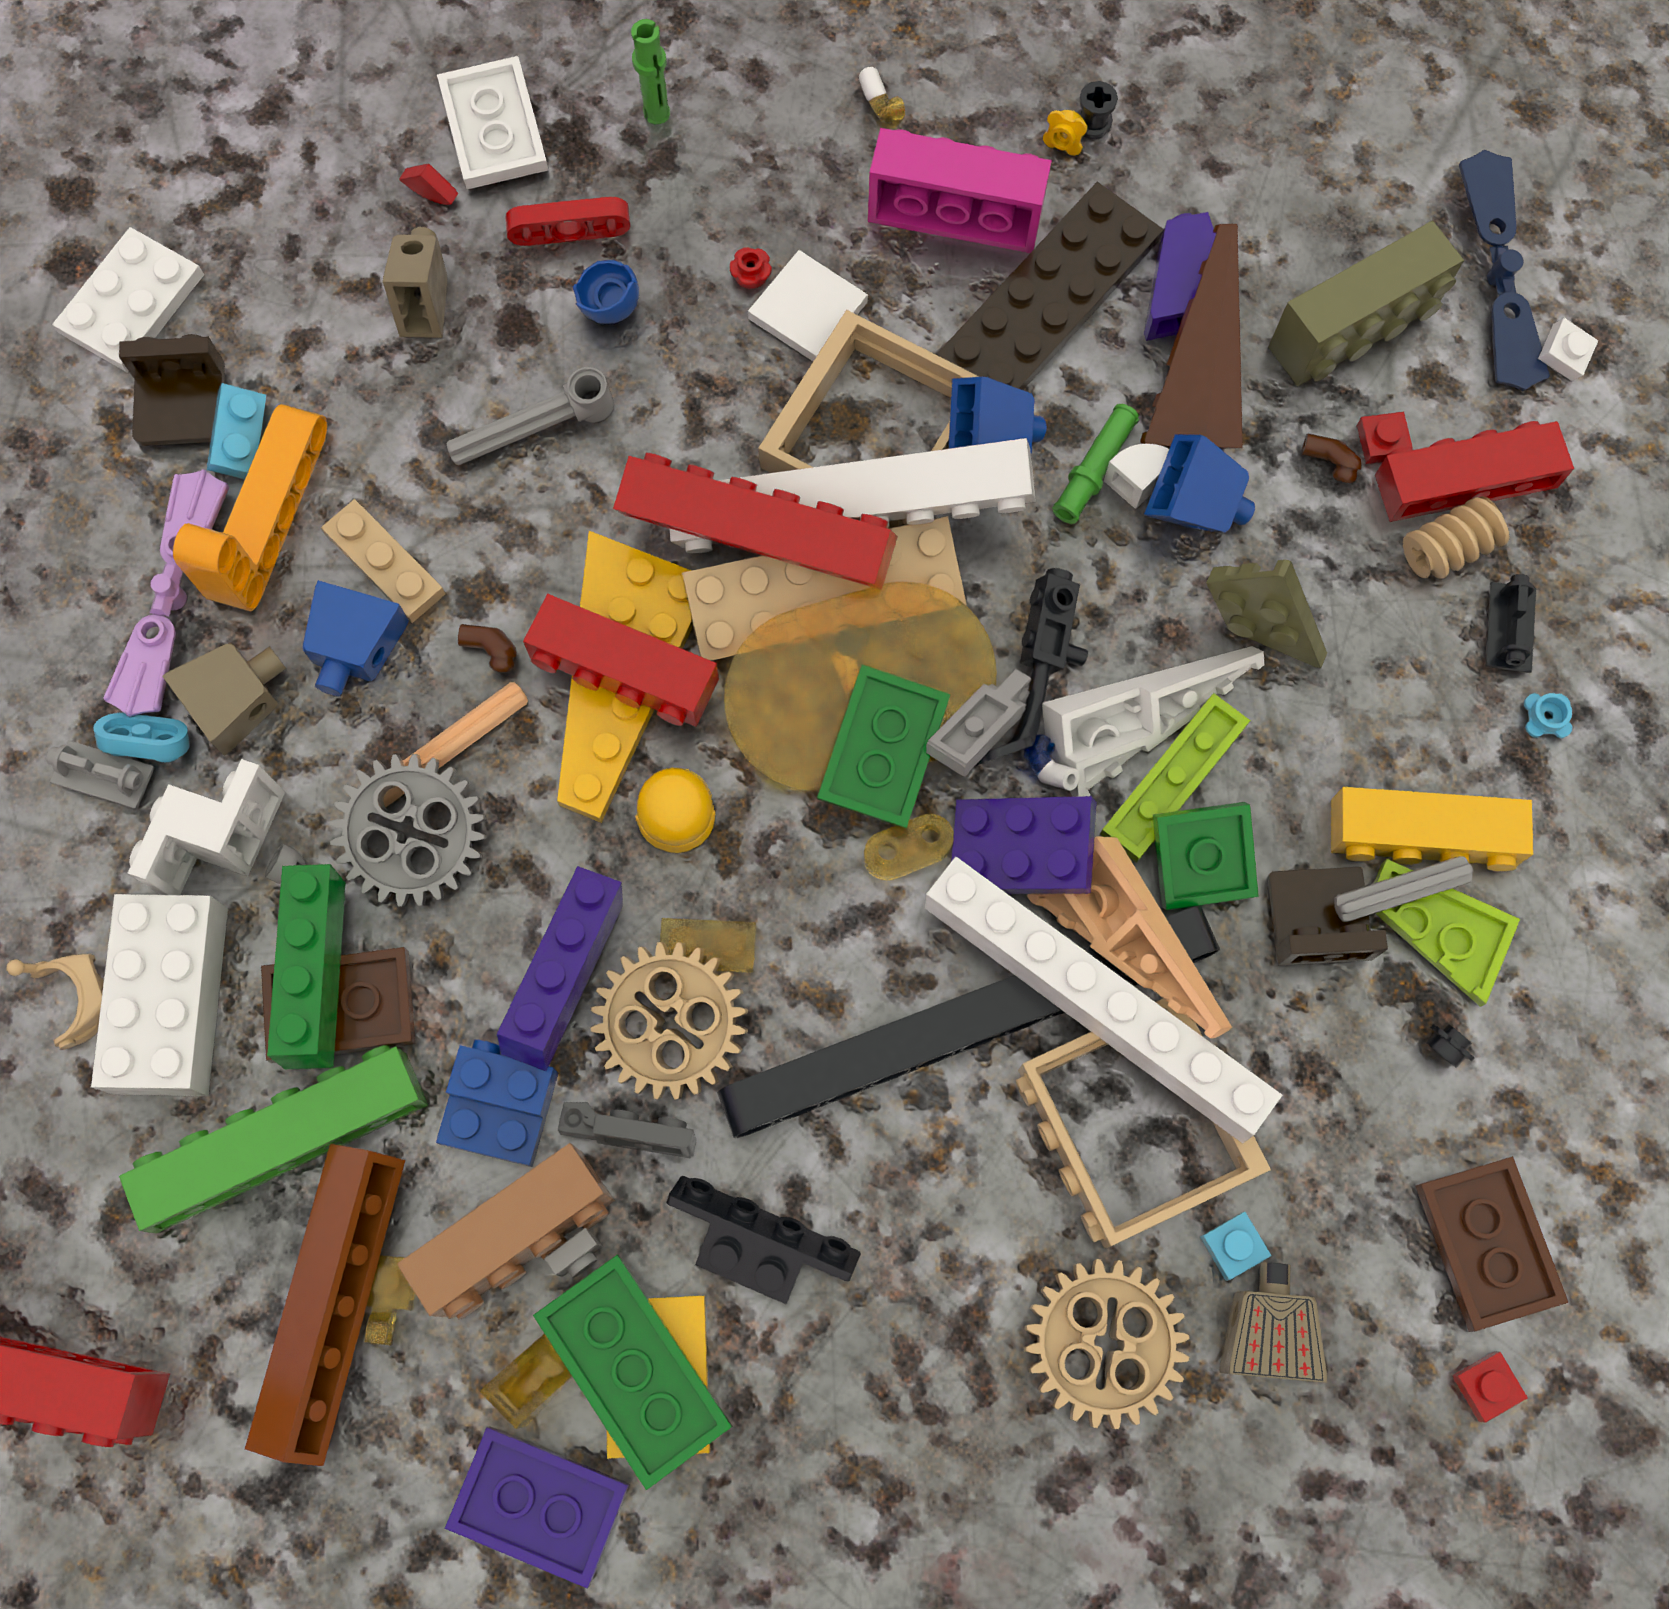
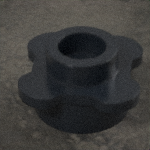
[1426,1024,1475,1068]

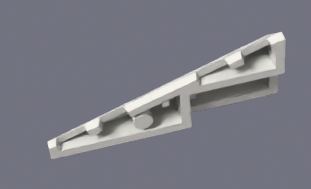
[1042,646,1264,797]

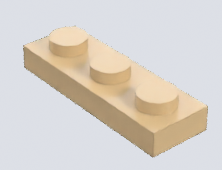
[321,499,446,623]

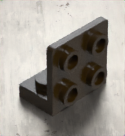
[1267,867,1388,966]

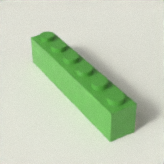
[119,1045,428,1234]

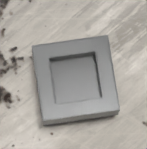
[544,1228,603,1278]

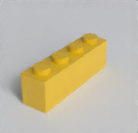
[1331,787,1533,871]

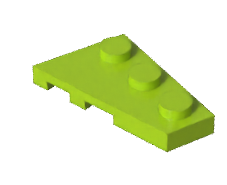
[1374,859,1520,1007]

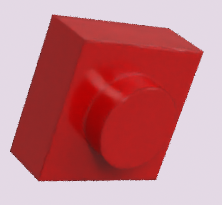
[1357,412,1413,464]
[1452,1351,1528,1423]

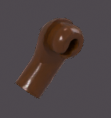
[1301,433,1362,483]
[458,624,517,672]

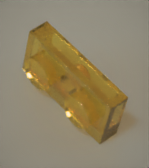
[660,918,757,972]

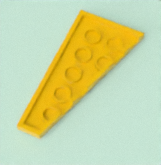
[557,531,693,823]

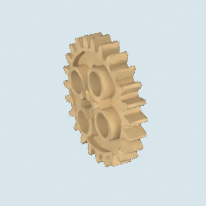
[591,942,748,1099]
[1024,1259,1189,1429]

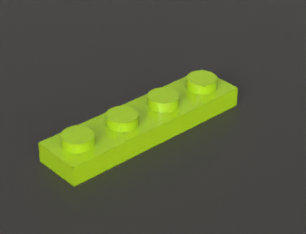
[1100,693,1251,863]

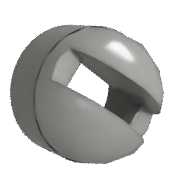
[265,844,306,884]

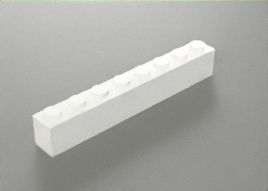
[669,438,1036,553]
[925,857,1282,1144]

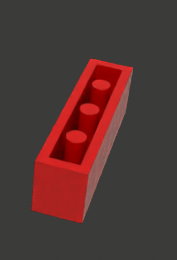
[1375,421,1574,522]
[523,593,719,727]

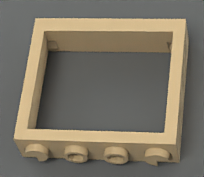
[758,309,979,529]
[1016,998,1271,1249]

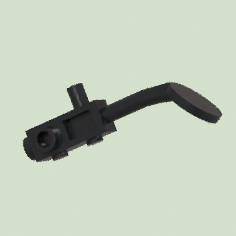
[974,568,1088,767]

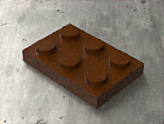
[261,947,416,1063]
[1415,1156,1569,1332]

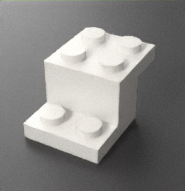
[128,759,285,895]

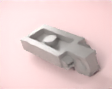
[926,669,1031,777]

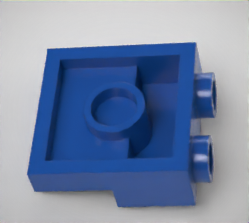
[436,1039,559,1167]

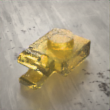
[365,1255,414,1346]

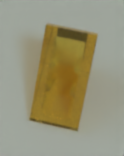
[480,1334,573,1429]

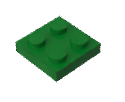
[1153,802,1259,910]

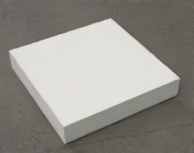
[748,250,868,361]

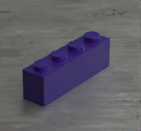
[497,866,623,1071]

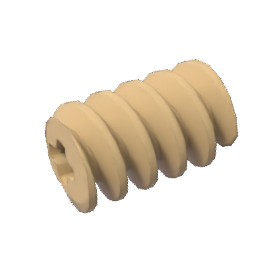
[1403,496,1509,579]

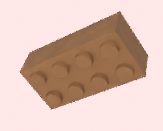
[397,1143,615,1320]

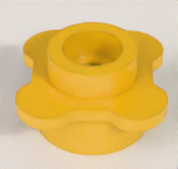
[1043,110,1087,156]

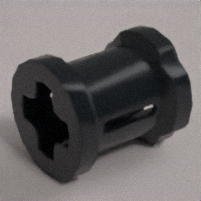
[1077,81,1118,139]

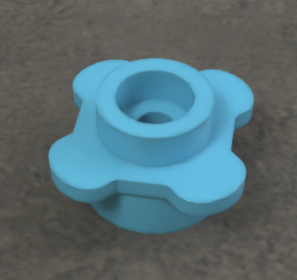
[1524,693,1572,738]

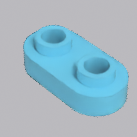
[94,713,190,762]

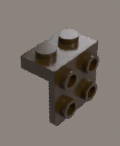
[119,334,225,446]

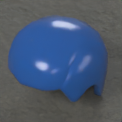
[573,260,639,325]

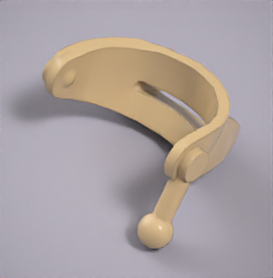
[7,954,104,1050]

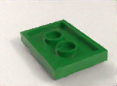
[816,664,951,829]

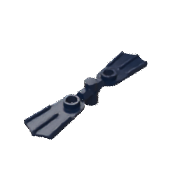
[1459,150,1550,391]

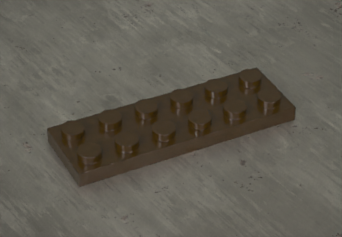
[936,181,1164,390]

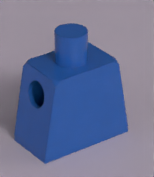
[949,377,1047,453]
[1144,434,1255,533]
[303,580,409,696]

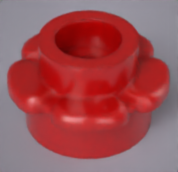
[729,247,772,289]

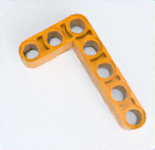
[173,404,327,612]

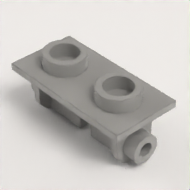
[46,740,155,810]

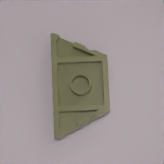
[1206,560,1327,668]

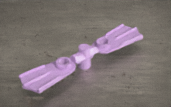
[103,469,229,717]

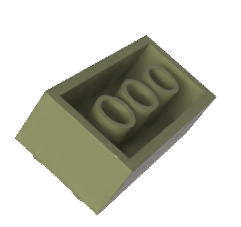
[1268,220,1464,387]

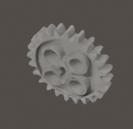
[329,754,487,907]

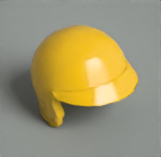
[635,767,715,853]

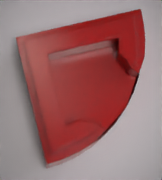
[399,164,458,205]

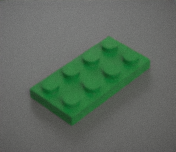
[533,1255,733,1490]

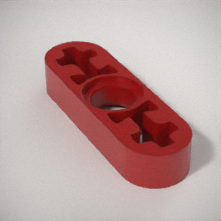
[505,197,630,246]

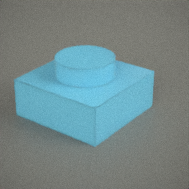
[1200,1212,1272,1281]

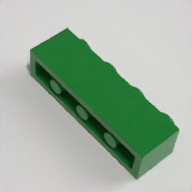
[267,864,346,1070]

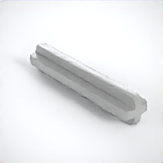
[1334,856,1473,922]

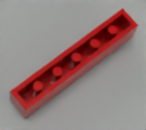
[613,452,898,590]

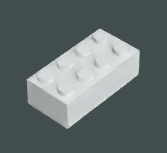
[91,894,228,1096]

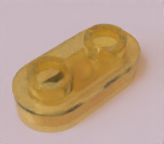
[864,814,954,880]

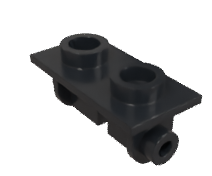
[1485,574,1536,673]

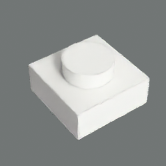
[1538,318,1598,381]

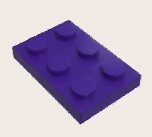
[951,796,1097,894]
[444,1426,630,1589]

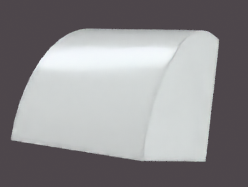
[1104,444,1169,509]

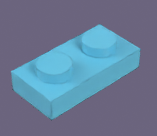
[206,383,266,479]

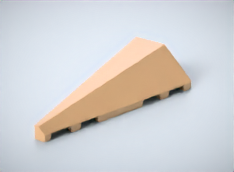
[1027,836,1232,1038]

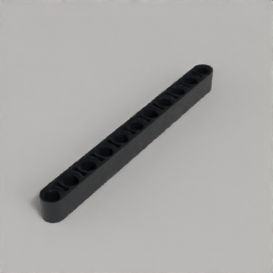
[717,906,1220,1138]

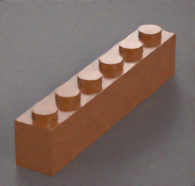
[245,1144,406,1466]

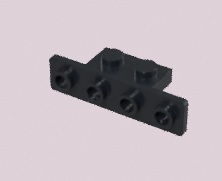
[666,1176,861,1304]

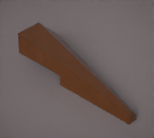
[1140,224,1243,449]

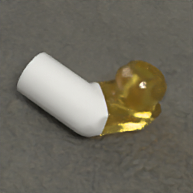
[859,67,905,124]

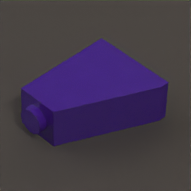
[1144,212,1216,341]

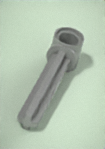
[447,367,614,465]

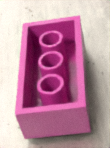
[868,128,1052,253]

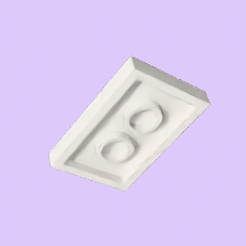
[437,56,549,190]
[52,227,204,373]

